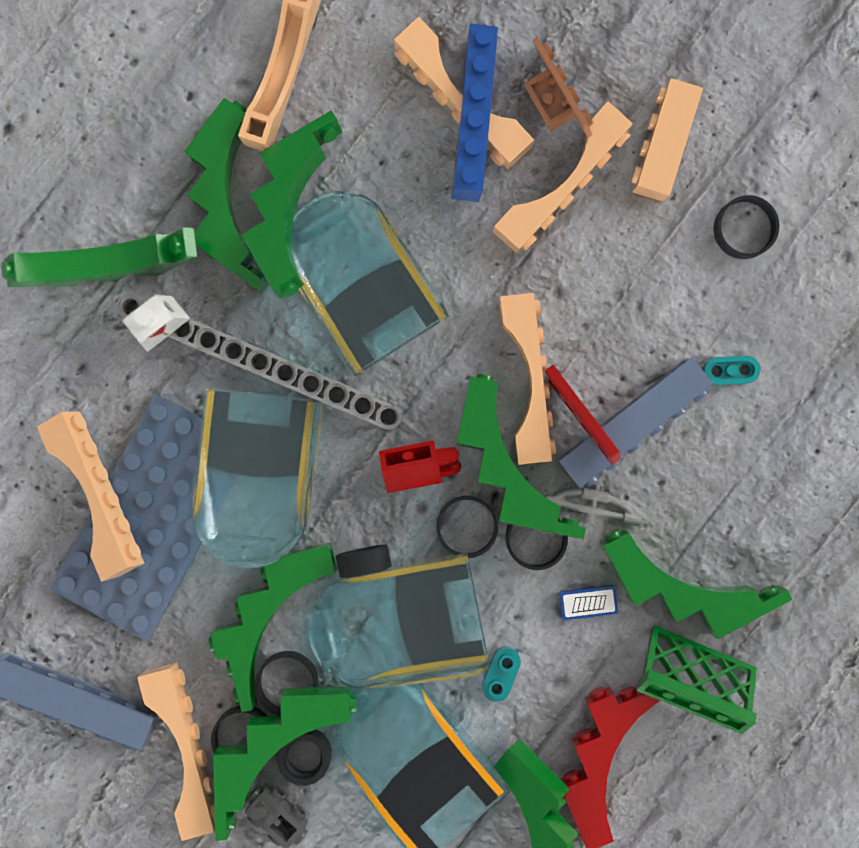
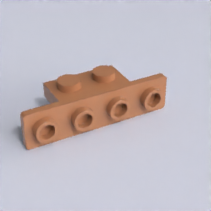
[523,37,593,138]

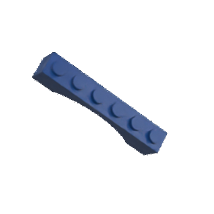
[451,23,498,202]

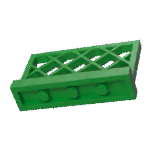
[636,625,757,734]

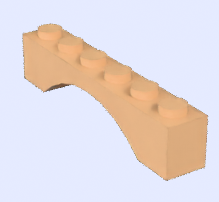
[238,0,321,151]
[394,17,534,170]
[493,101,633,254]
[498,293,556,465]
[37,412,144,582]
[137,662,215,841]

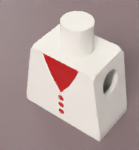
[123,295,190,352]

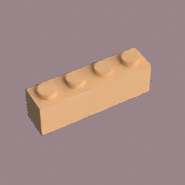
[631,78,703,202]

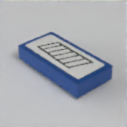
[559,585,618,620]

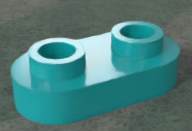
[702,356,761,385]
[482,646,521,702]

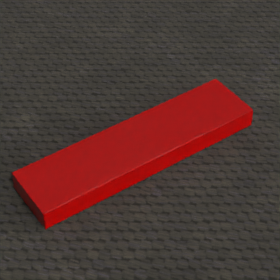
[545,365,621,465]

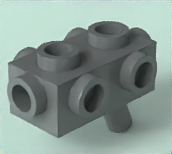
[244,784,308,848]

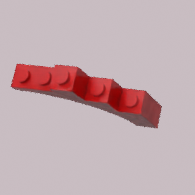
[560,686,660,848]

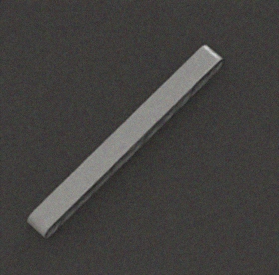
[117,294,402,430]

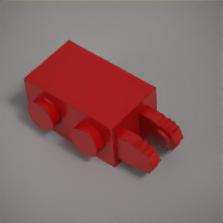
[379,440,462,494]

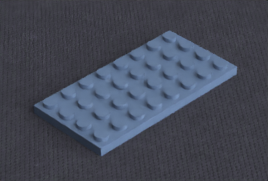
[50,394,241,642]

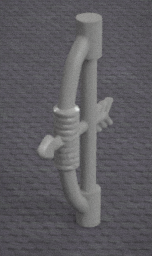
[546,477,642,528]

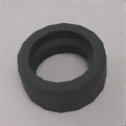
[336,544,392,578]
[277,729,332,786]

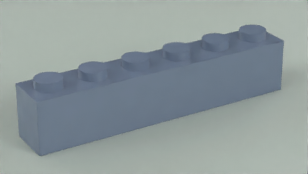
[556,357,713,488]
[0,652,159,751]

